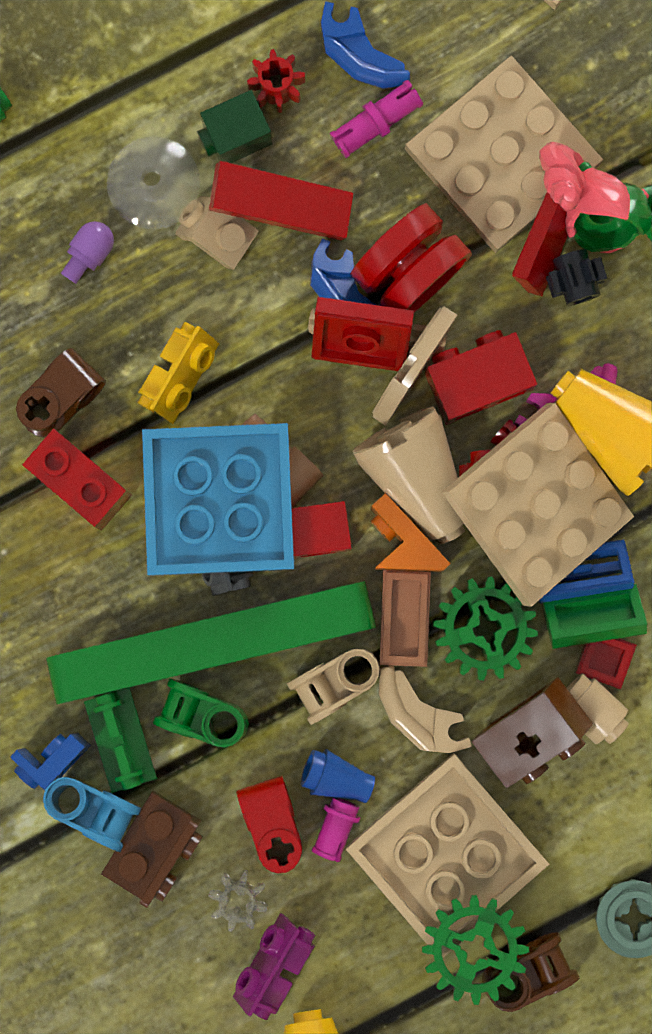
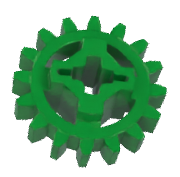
[433,577,538,681]
[422,895,529,1005]

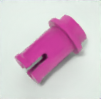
[311,797,361,862]

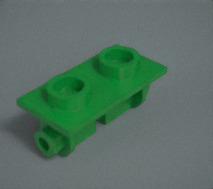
[84,687,157,793]

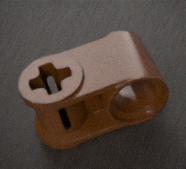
[16,348,106,438]
[482,932,580,1012]

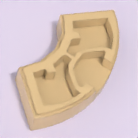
[372,306,457,426]

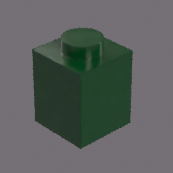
[197,90,273,163]

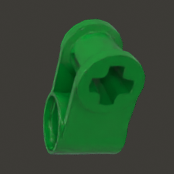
[152,678,249,748]

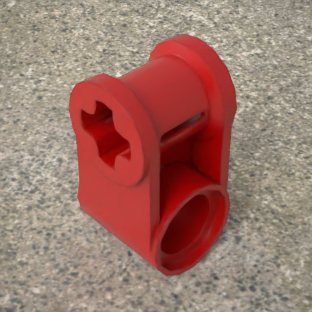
[236,776,302,874]

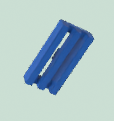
[539,539,635,603]

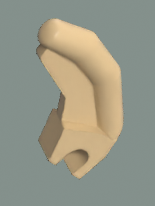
[379,665,472,753]

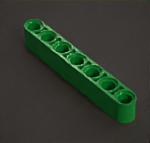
[46,581,377,705]

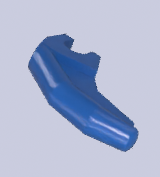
[321,1,410,89]
[310,238,375,305]

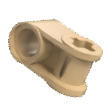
[287,648,380,725]

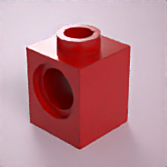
[292,501,352,559]

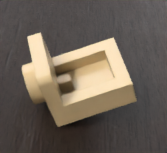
[175,196,259,270]

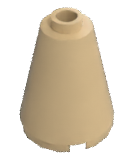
[353,406,465,544]

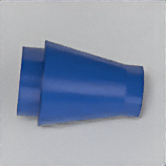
[301,749,375,803]

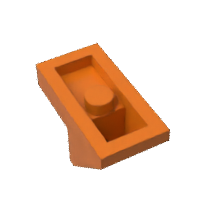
[371,493,450,572]

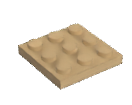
[405,55,603,254]
[442,403,634,607]
[345,753,550,958]

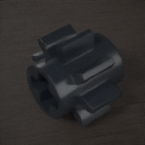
[546,249,608,306]

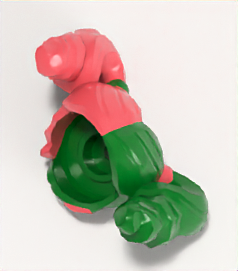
[539,142,652,254]

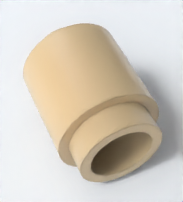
[567,673,629,744]

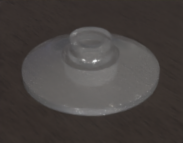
[107,137,200,230]

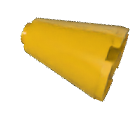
[550,369,652,496]

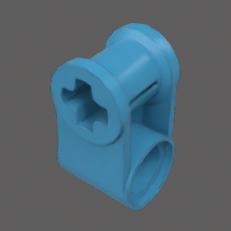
[43,777,142,852]

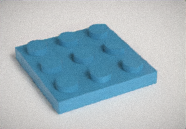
[142,423,294,576]

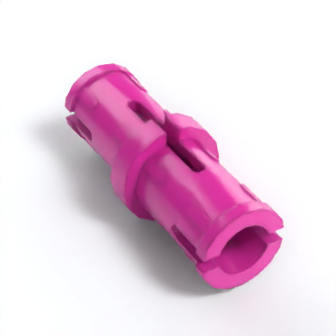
[329,80,423,159]

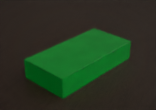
[543,584,648,649]

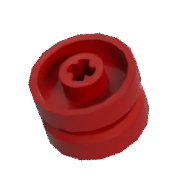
[350,203,472,313]

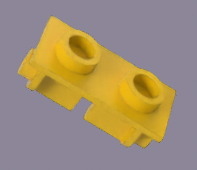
[137,322,220,424]

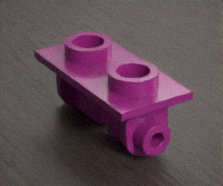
[233,913,316,1020]

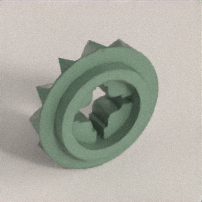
[595,879,652,958]

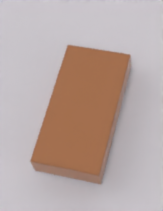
[379,570,431,667]

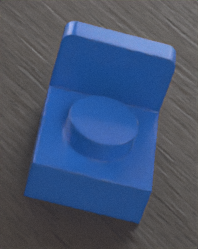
[10,732,91,790]

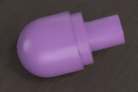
[61,221,114,284]

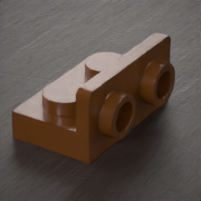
[101,790,203,908]

